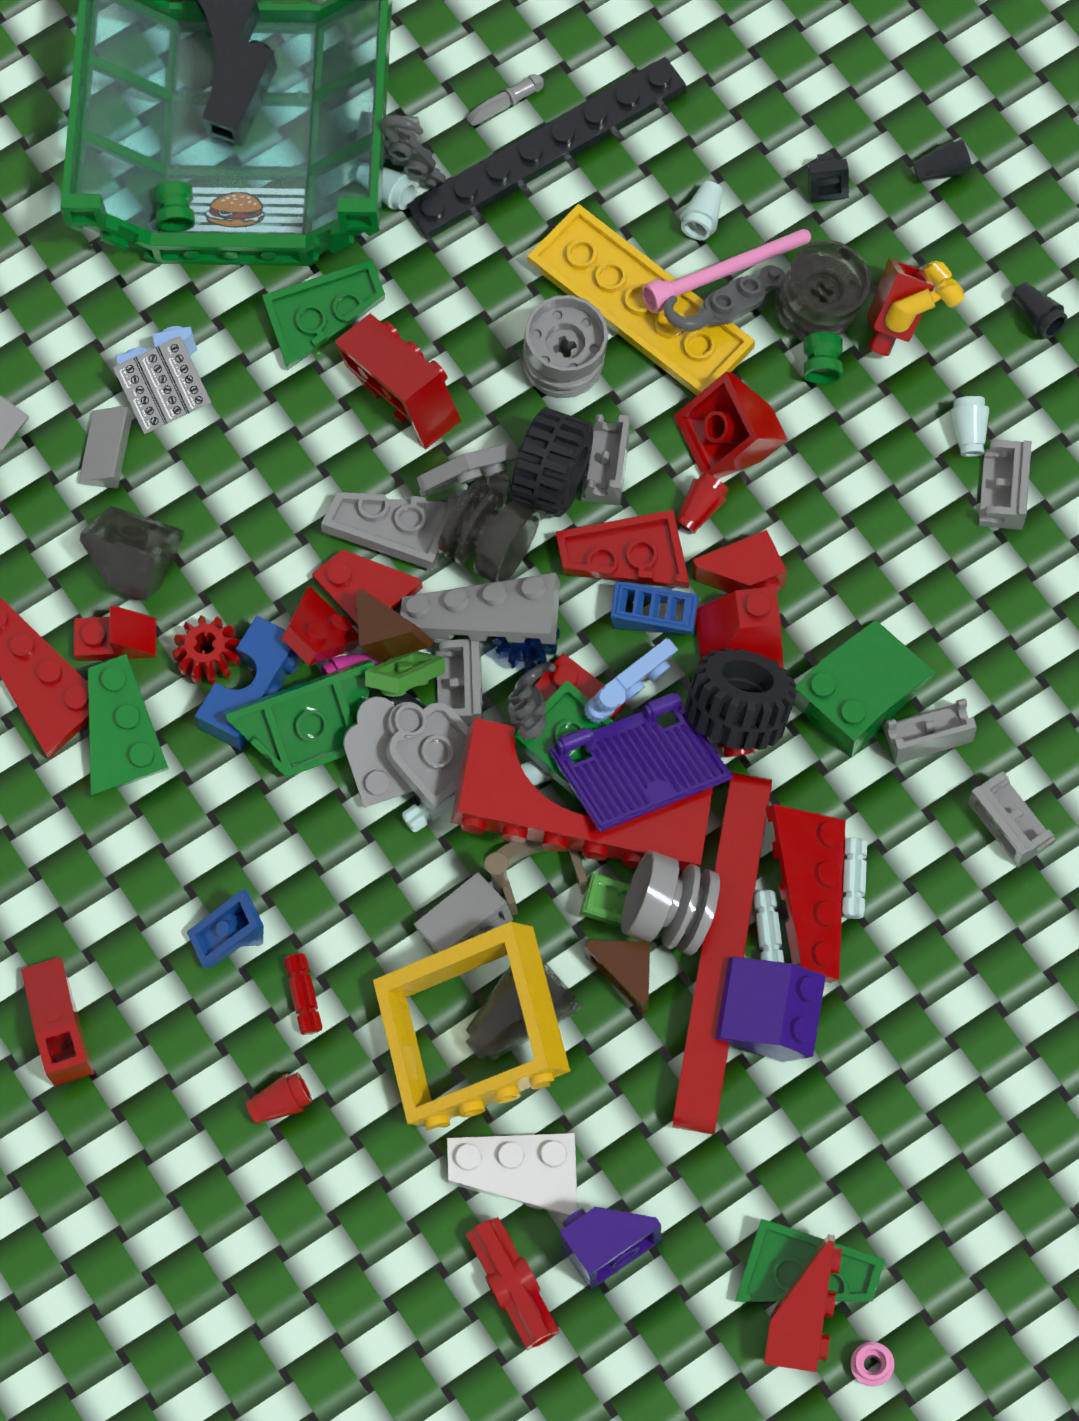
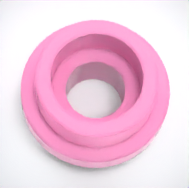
[850,1342,894,1387]

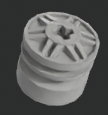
[522,295,608,398]
[621,850,720,956]

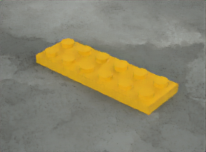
[527,204,755,396]

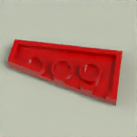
[766,804,846,983]

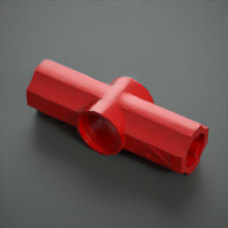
[466,1217,559,1350]

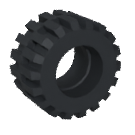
[511,407,593,517]
[685,648,797,751]

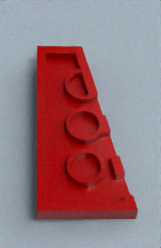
[0,597,89,760]

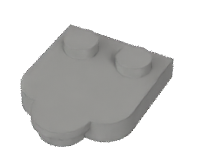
[416,442,518,497]
[343,696,413,808]
[386,702,469,811]

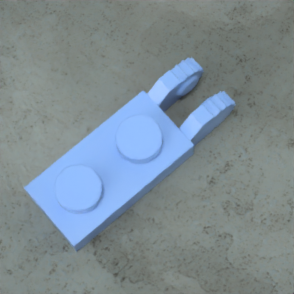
[584,638,678,723]

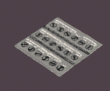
[113,336,211,434]

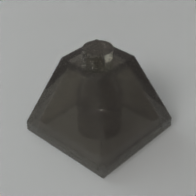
[79,506,184,601]

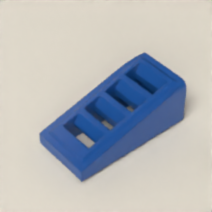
[611,582,699,635]

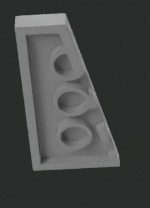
[400,573,560,644]

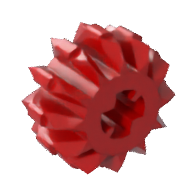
[172,615,240,685]

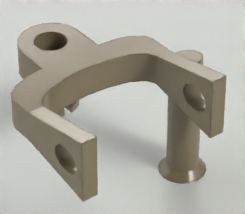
[484,840,588,915]

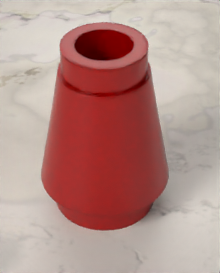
[676,472,729,534]
[246,1072,312,1124]

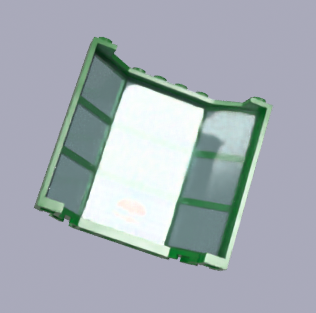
[60,0,392,266]

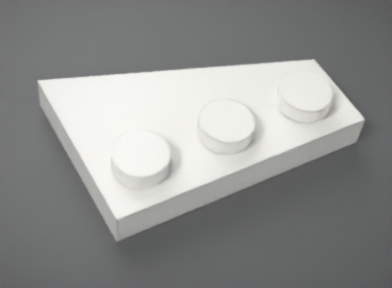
[447,1133,578,1217]

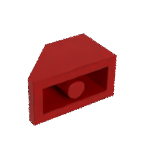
[693,530,787,593]

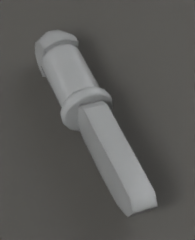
[467,74,544,126]

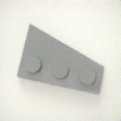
[321,492,462,570]

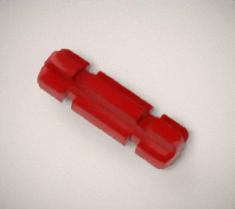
[284,953,323,1035]

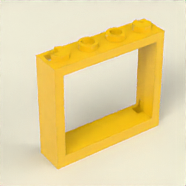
[373,922,570,1131]

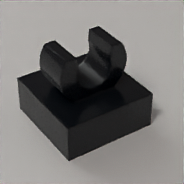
[808,153,849,203]

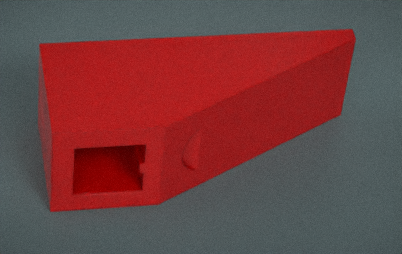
[21,957,95,1086]
[764,1234,842,1372]

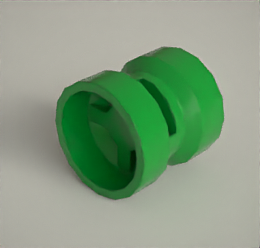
[154,181,195,232]
[804,332,843,384]

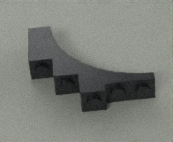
[193,0,278,146]

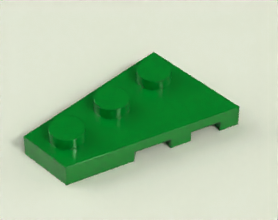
[262,259,385,371]
[88,654,169,797]
[735,1218,885,1302]

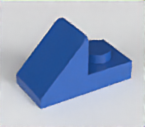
[187,890,264,968]

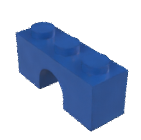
[195,615,302,751]

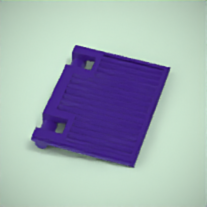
[548,693,733,832]

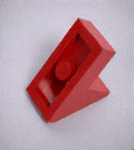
[74,606,157,661]

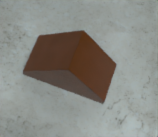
[356,589,434,662]
[584,940,650,1016]

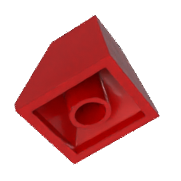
[674,371,788,479]
[696,586,784,668]

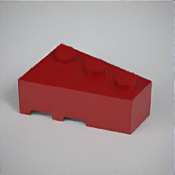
[334,313,461,450]

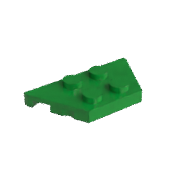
[223,659,375,778]

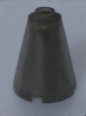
[465,963,583,1060]

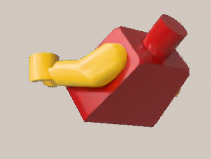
[867,258,965,356]

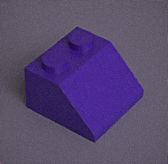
[715,957,826,1062]
[559,1207,661,1290]

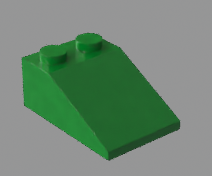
[793,620,935,757]

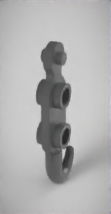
[380,115,446,189]
[663,265,786,332]
[508,662,556,740]

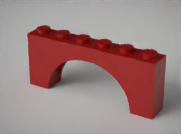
[451,718,713,878]

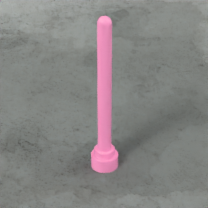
[642,229,811,314]

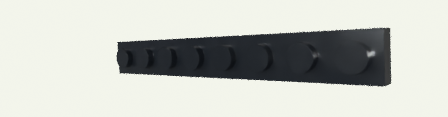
[407,56,686,240]

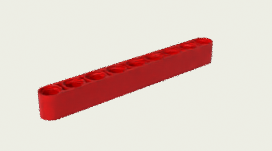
[672,772,773,1135]

